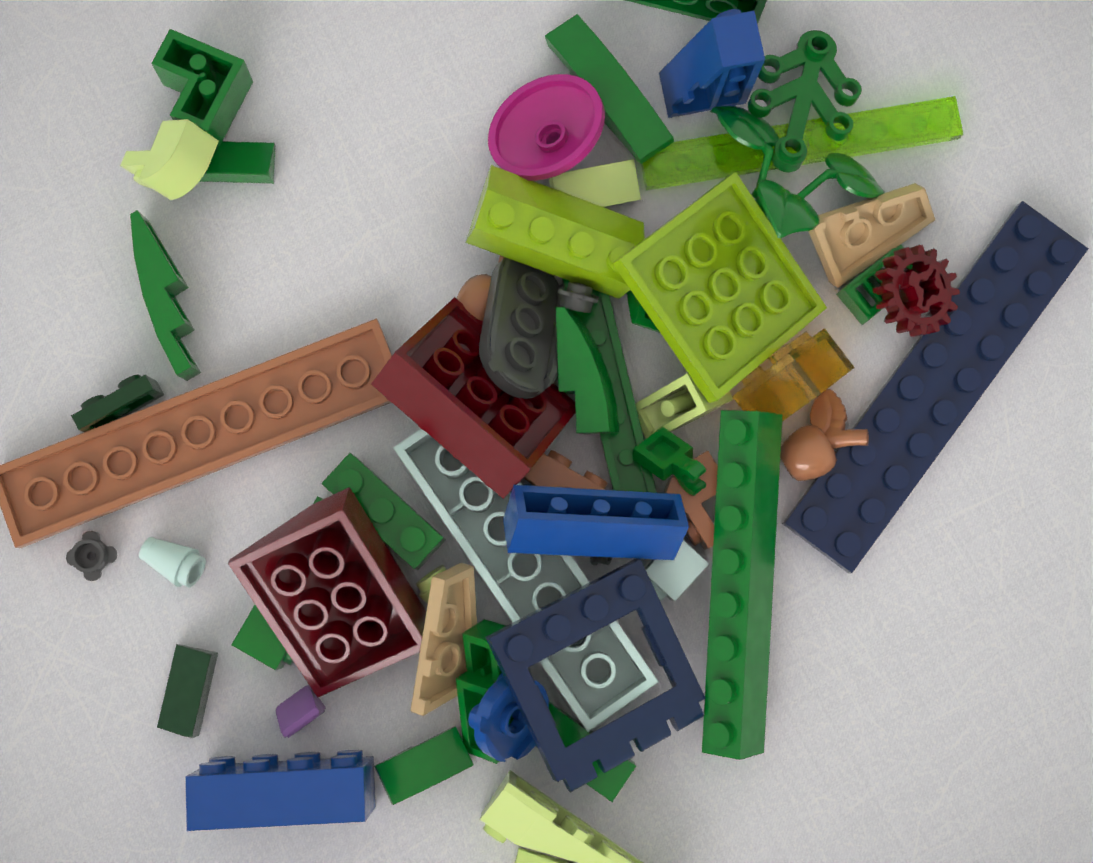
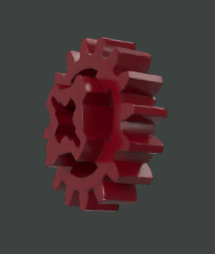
[873,245,960,337]

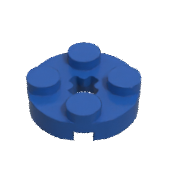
[468,673,549,762]

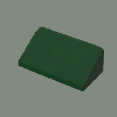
[157,644,218,738]

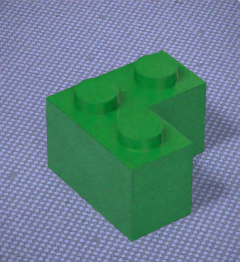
[151,29,253,150]

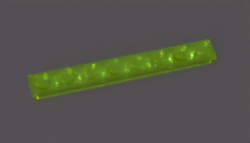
[641,96,963,191]

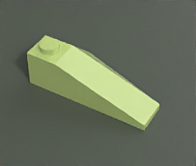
[480,770,643,863]

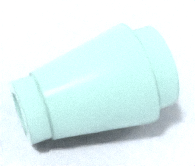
[139,537,206,588]

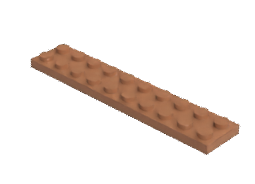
[0,318,392,548]

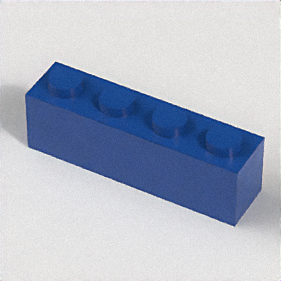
[503,485,689,560]

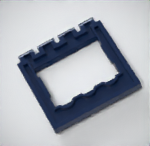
[485,559,705,793]

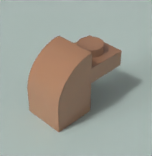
[663,451,718,549]

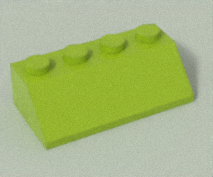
[465,165,645,299]

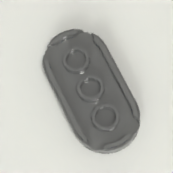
[479,257,564,399]

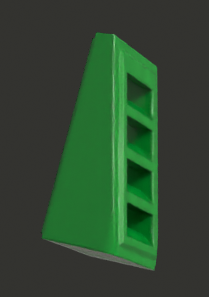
[836,244,913,325]

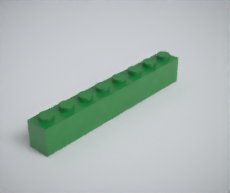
[702,410,783,760]

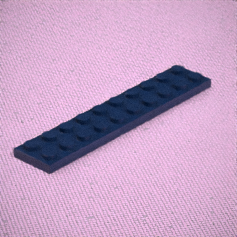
[782,201,1089,573]

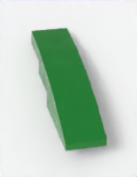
[545,14,674,164]
[130,210,201,381]

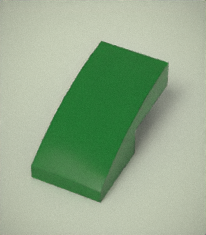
[374,727,474,805]

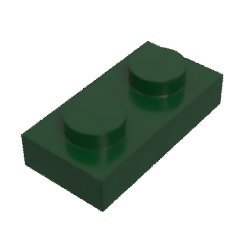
[71,374,164,432]

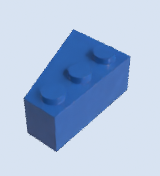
[659,9,765,118]

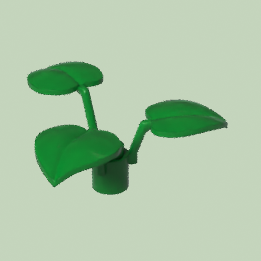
[710,106,885,238]

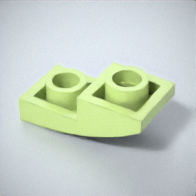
[549,159,641,207]

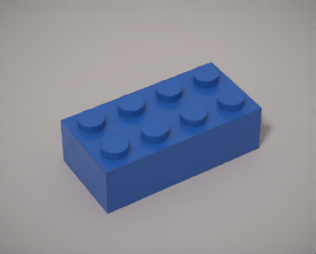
[185,750,376,831]

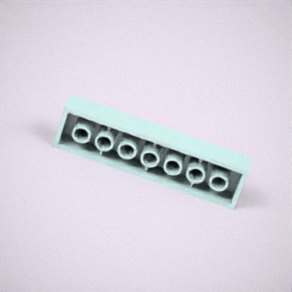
[393,429,659,732]

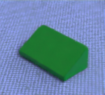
[199,141,275,184]

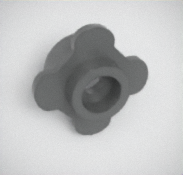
[557,281,599,313]
[66,531,117,581]

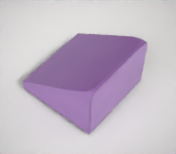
[276,685,326,738]

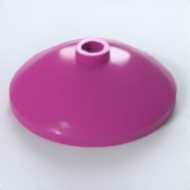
[488,74,605,181]

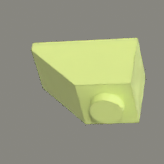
[635,373,734,438]

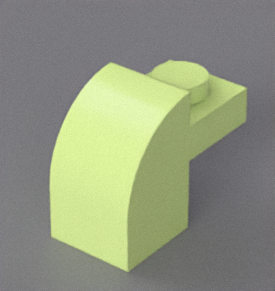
[120,119,219,200]

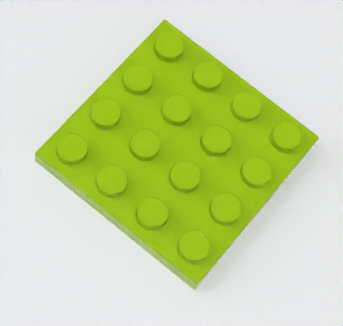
[612,172,827,403]

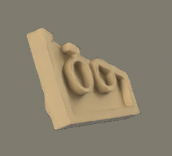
[808,183,935,288]
[410,563,477,716]

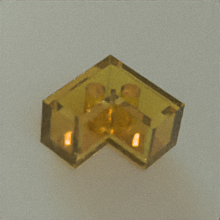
[732,328,855,422]

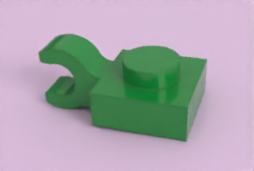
[633,427,706,496]

